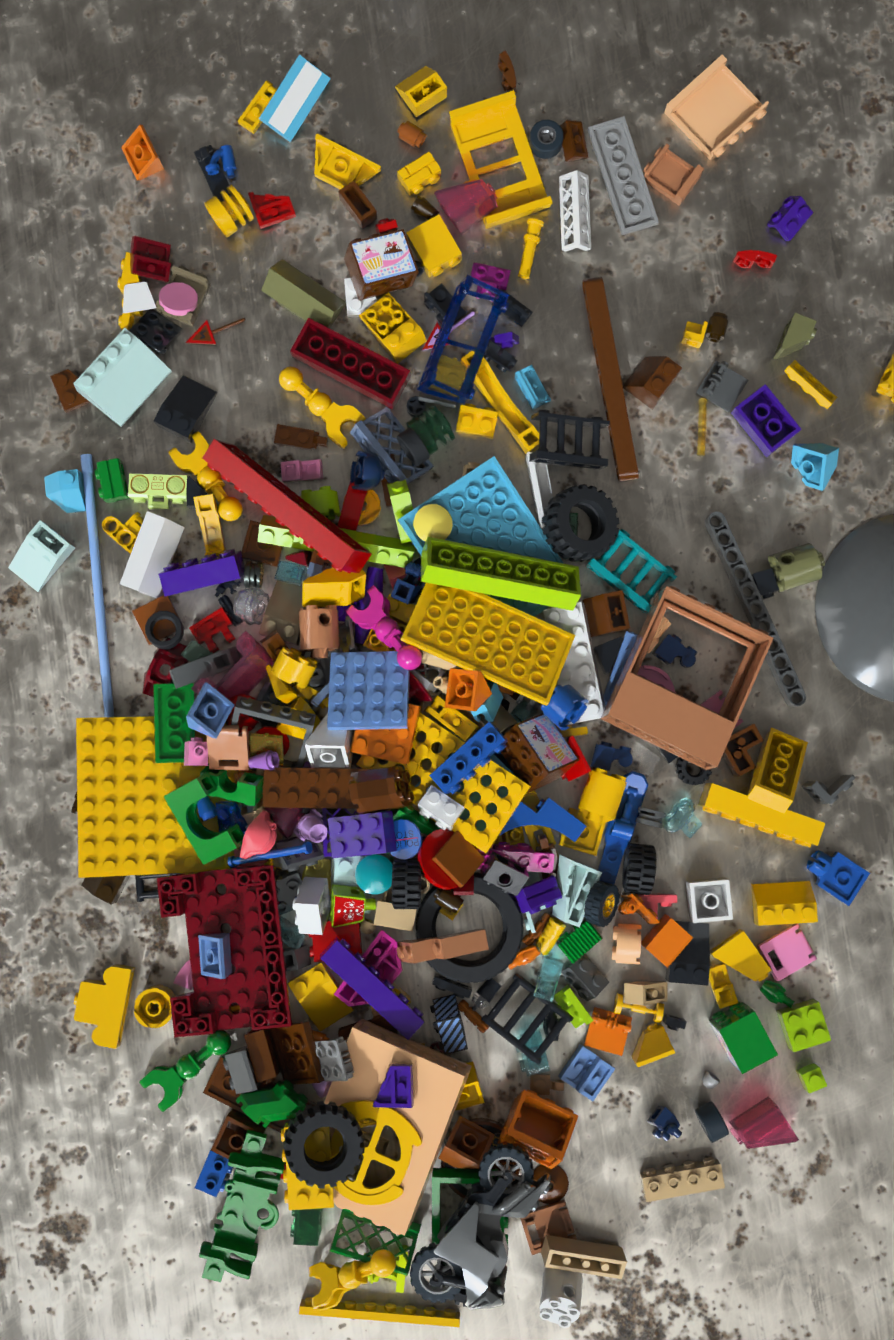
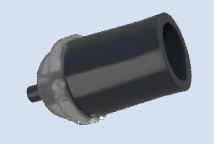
[472,978,502,1011]

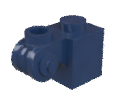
[390,561,421,604]
[652,634,698,668]
[591,741,633,772]

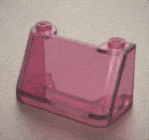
[191,631,274,700]

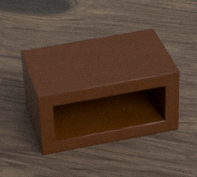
[338,180,377,230]

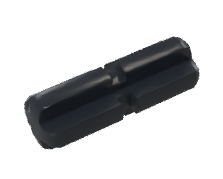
[218,595,243,627]

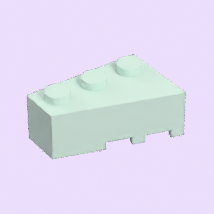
[552,855,602,928]

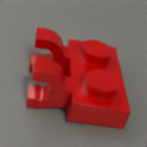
[189,607,236,654]

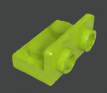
[553,985,593,1028]

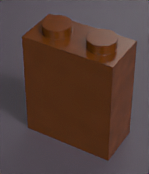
[244,1028,281,1084]

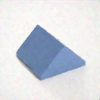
[186,682,234,739]
[198,933,232,979]

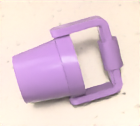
[293,808,327,843]

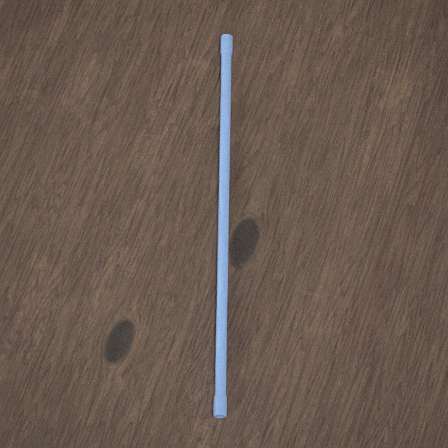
[80,454,114,717]

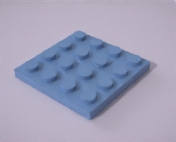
[327,651,410,730]

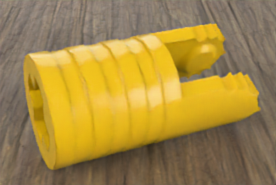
[536,917,566,956]

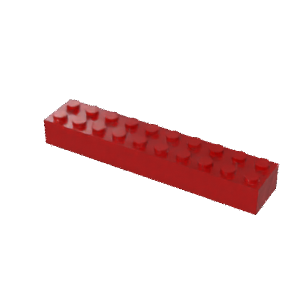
[202,439,372,574]

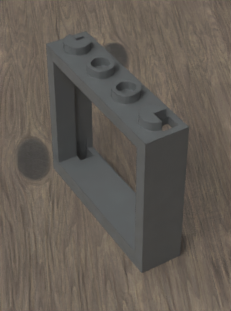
[222,696,316,771]

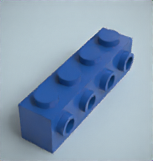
[429,722,508,794]

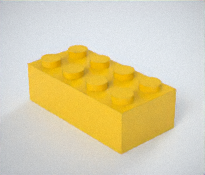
[747,727,808,814]

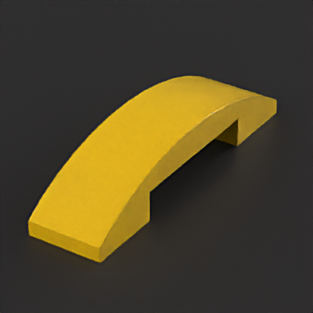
[193,494,226,556]

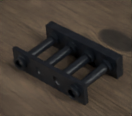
[529,410,610,470]

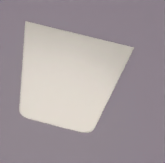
[123,282,156,313]

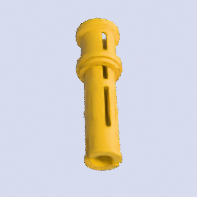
[518,218,544,279]

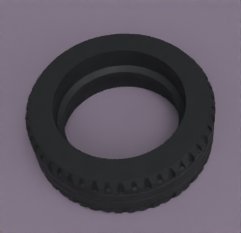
[415,872,524,983]

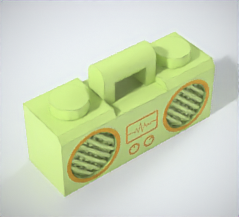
[128,474,188,509]

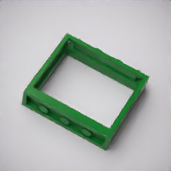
[432,1168,508,1245]

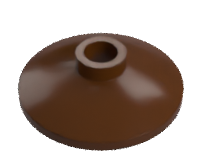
[533,1164,569,1204]

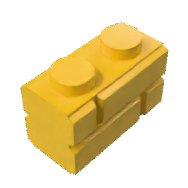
[397,151,441,196]

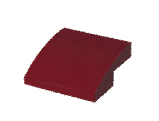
[130,236,171,282]

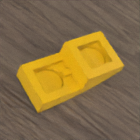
[709,963,738,1009]

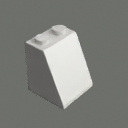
[305,713,355,769]

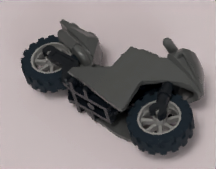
[410,1143,551,1310]

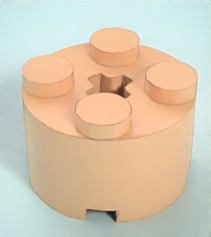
[612,923,641,965]

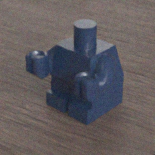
[647,1105,682,1141]

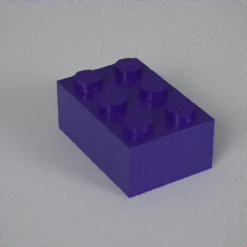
[731,384,801,458]
[328,811,397,858]

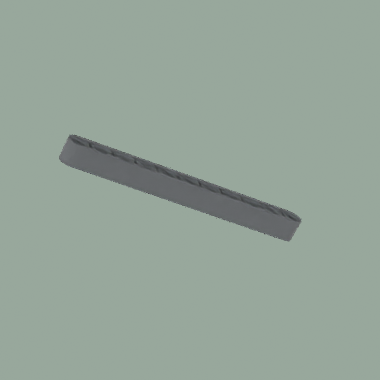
[705,511,806,707]

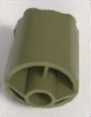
[768,543,825,593]

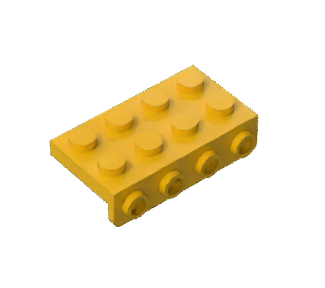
[281,1123,334,1210]

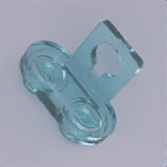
[663,798,702,838]

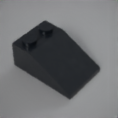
[154,375,218,443]
[665,920,710,986]

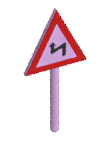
[422,311,475,351]

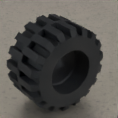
[622,843,657,895]
[392,858,421,909]

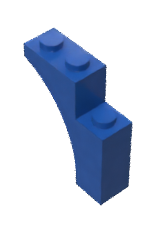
[499,797,587,842]

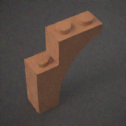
[397,929,489,964]

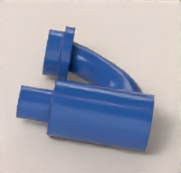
[205,145,237,178]

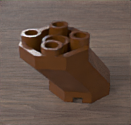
[348,766,414,814]

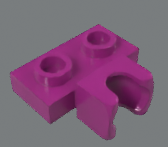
[469,262,511,302]

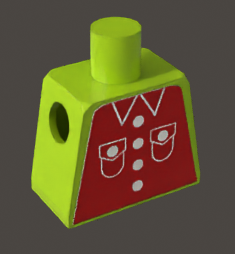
[330,884,376,927]

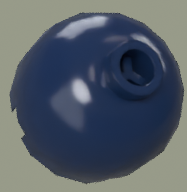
[350,451,385,491]

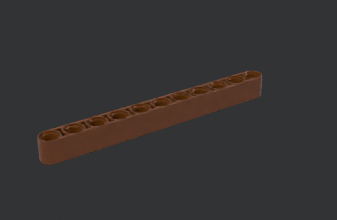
[582,277,639,482]

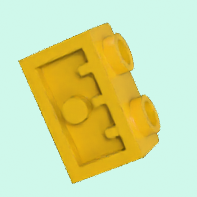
[456,403,498,439]

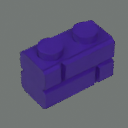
[515,876,562,915]

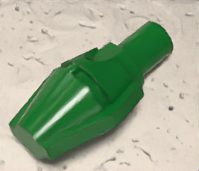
[760,980,795,1008]

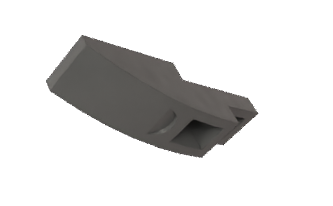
[169,644,247,689]

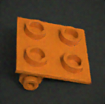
[618,893,660,924]
[584,1007,632,1056]

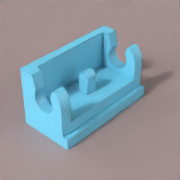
[515,365,551,411]
[471,681,503,722]

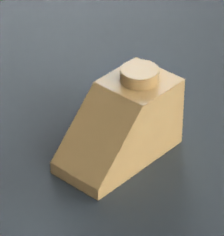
[624,981,667,1006]

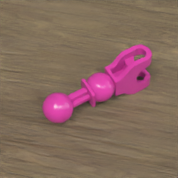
[346,585,422,670]

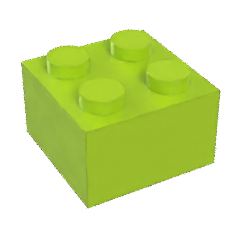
[776,999,831,1052]

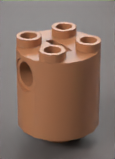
[299,605,340,658]

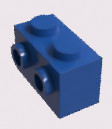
[194,1148,234,1197]

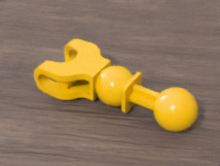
[279,366,366,449]
[168,431,243,521]
[309,1249,396,1310]

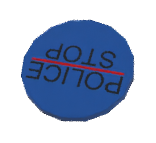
[390,819,422,860]

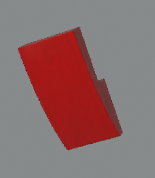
[375,218,398,235]
[733,250,777,269]

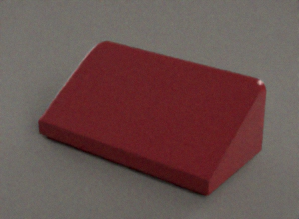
[285,550,312,567]

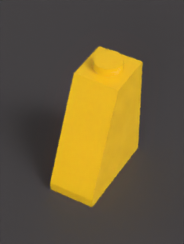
[710,929,771,982]

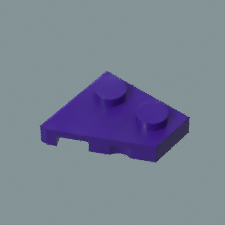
[373,1064,414,1108]

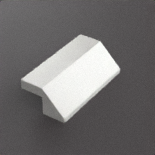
[120,511,185,599]

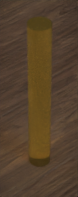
[697,398,707,456]

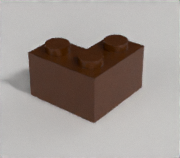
[723,724,764,777]

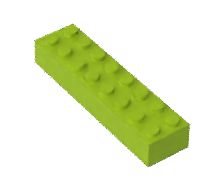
[421,536,581,611]

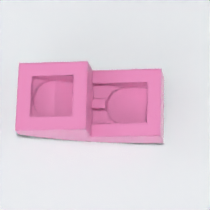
[281,459,323,482]

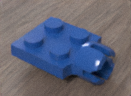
[807,850,870,906]

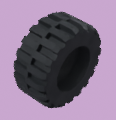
[542,484,620,562]
[283,1101,365,1188]

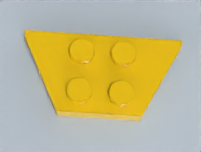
[314,134,381,190]

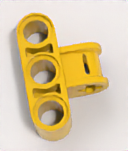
[102,512,144,554]

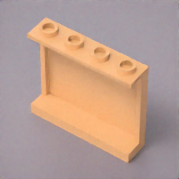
[664,54,769,161]

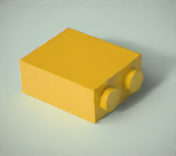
[406,214,462,277]

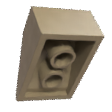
[259,580,306,646]

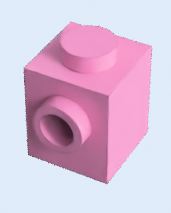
[184,738,208,766]

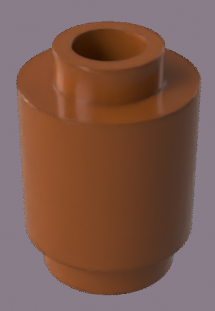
[398,121,427,148]

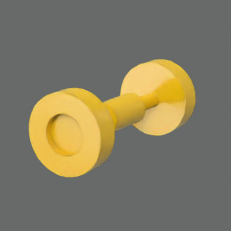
[613,993,664,1023]

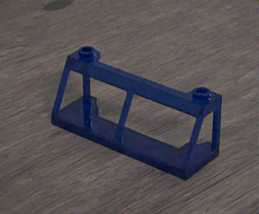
[417,274,509,404]

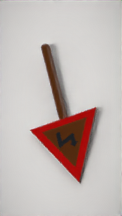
[185,318,246,345]

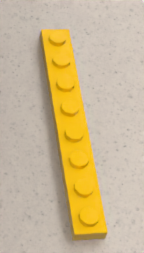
[299,1297,460,1327]

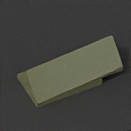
[261,259,346,329]

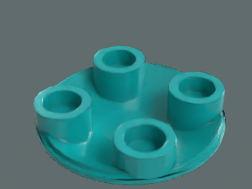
[355,854,392,894]

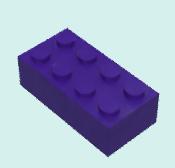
[158,549,245,596]

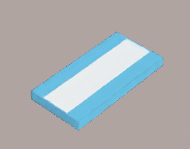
[259,54,331,142]

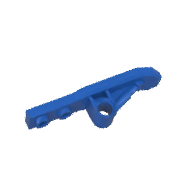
[597,771,649,885]

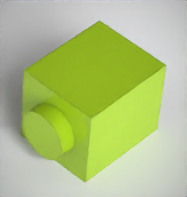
[796,1063,827,1094]

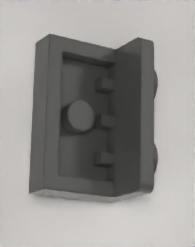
[561,954,609,1001]

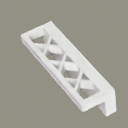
[559,170,591,252]
[525,452,553,529]

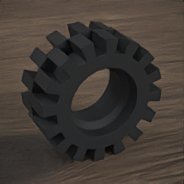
[675,757,712,785]

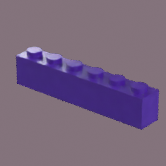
[320,937,425,1040]

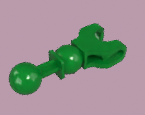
[139,1030,231,1112]

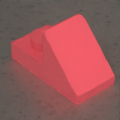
[637,893,677,918]

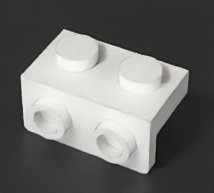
[418,785,465,831]

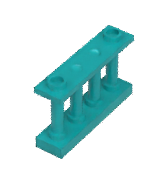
[586,529,677,614]

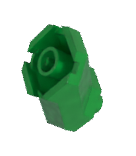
[236,1079,309,1128]

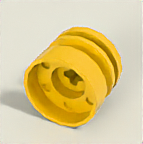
[204,185,254,237]

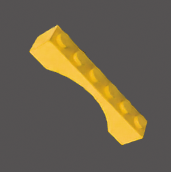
[461,347,539,454]

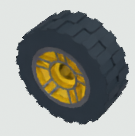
[584,881,619,927]

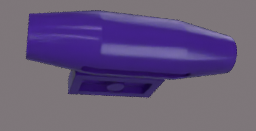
[337,567,383,645]

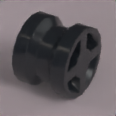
[407,396,426,418]

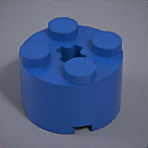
[541,684,588,730]

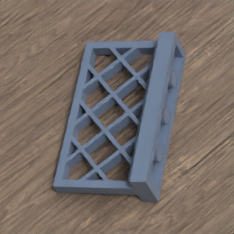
[350,407,434,484]

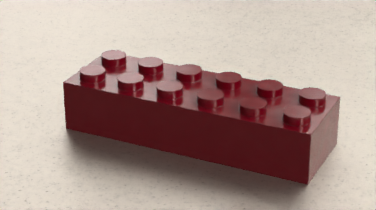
[290,318,411,410]

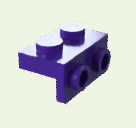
[767,196,814,241]

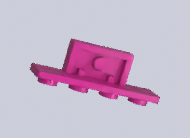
[476,842,555,873]

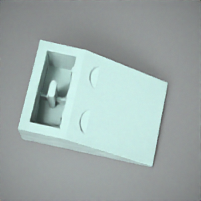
[9,520,75,592]

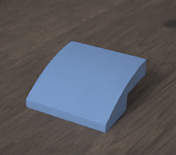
[558,1043,615,1101]

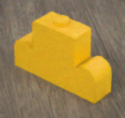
[74,964,135,1049]

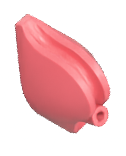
[240,810,277,860]

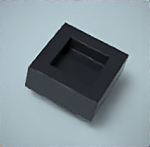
[663,1014,687,1031]

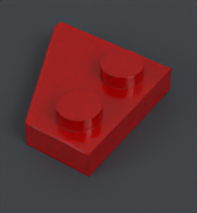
[248,192,296,229]

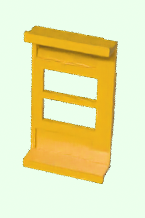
[449,90,553,229]

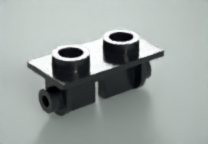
[491,290,533,327]
[479,339,518,373]

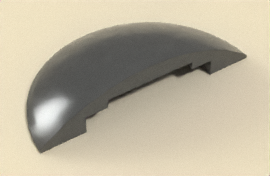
[815,514,894,702]

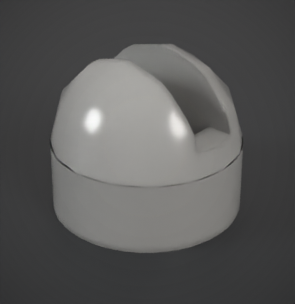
[702,1071,720,1089]

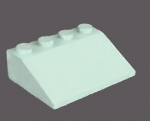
[73,328,172,427]

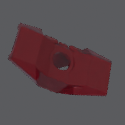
[142,637,189,698]

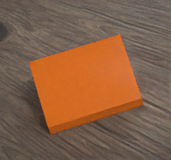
[121,125,164,180]
[444,668,492,712]
[641,914,693,968]

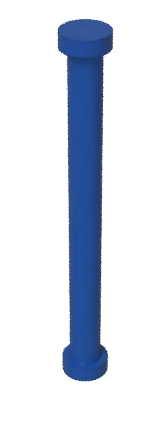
[228,841,313,868]

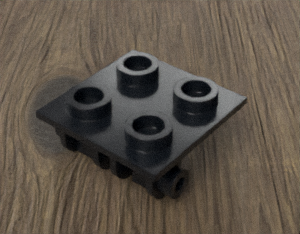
[128,309,182,355]

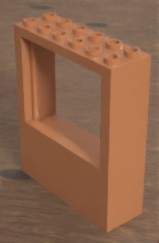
[600,586,773,770]

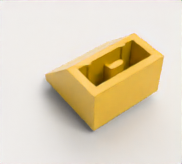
[395,66,447,118]

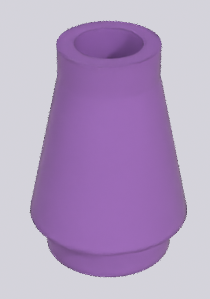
[248,750,279,770]

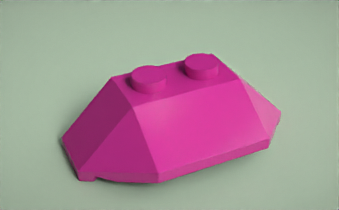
[334,930,403,1007]

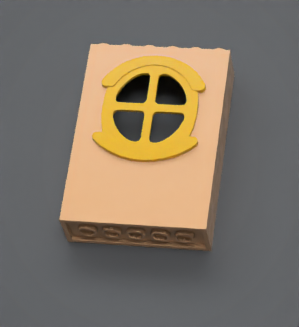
[324,1019,472,1236]

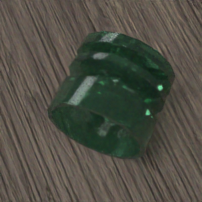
[406,405,455,455]

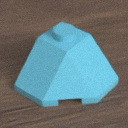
[791,443,839,491]
[44,469,86,513]

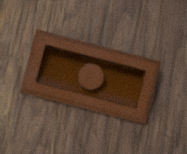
[560,120,589,162]

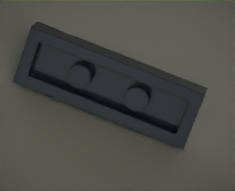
[194,145,230,202]

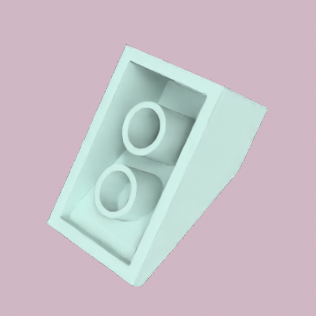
[331,855,372,914]

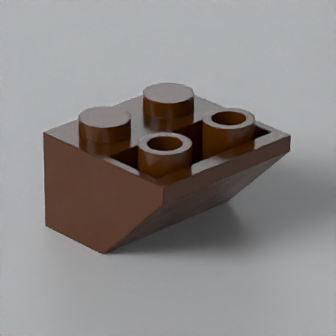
[582,590,630,637]

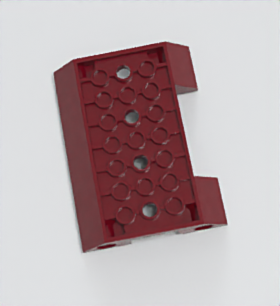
[157,865,292,1038]

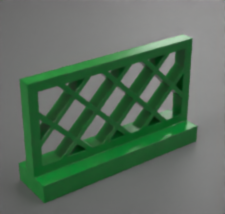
[330,1209,421,1276]

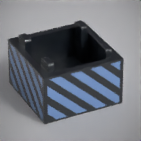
[430,994,468,1055]

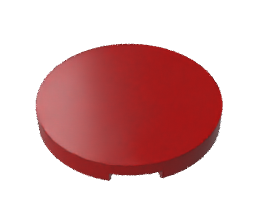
[418,829,459,890]

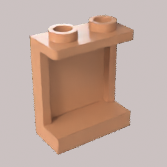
[643,143,704,206]

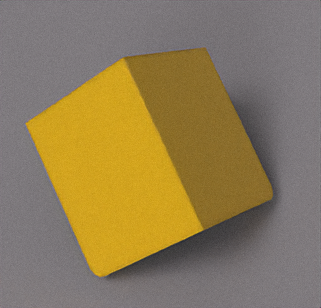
[681,321,708,348]

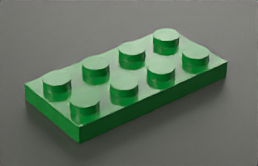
[153,683,195,763]

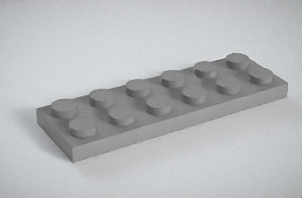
[588,116,659,235]

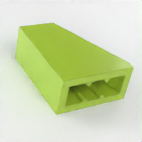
[387,480,413,544]

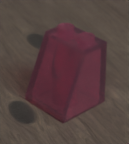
[434,179,498,235]
[729,1097,799,1149]

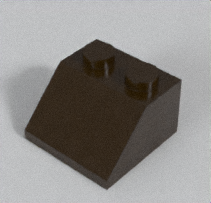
[81,875,130,905]

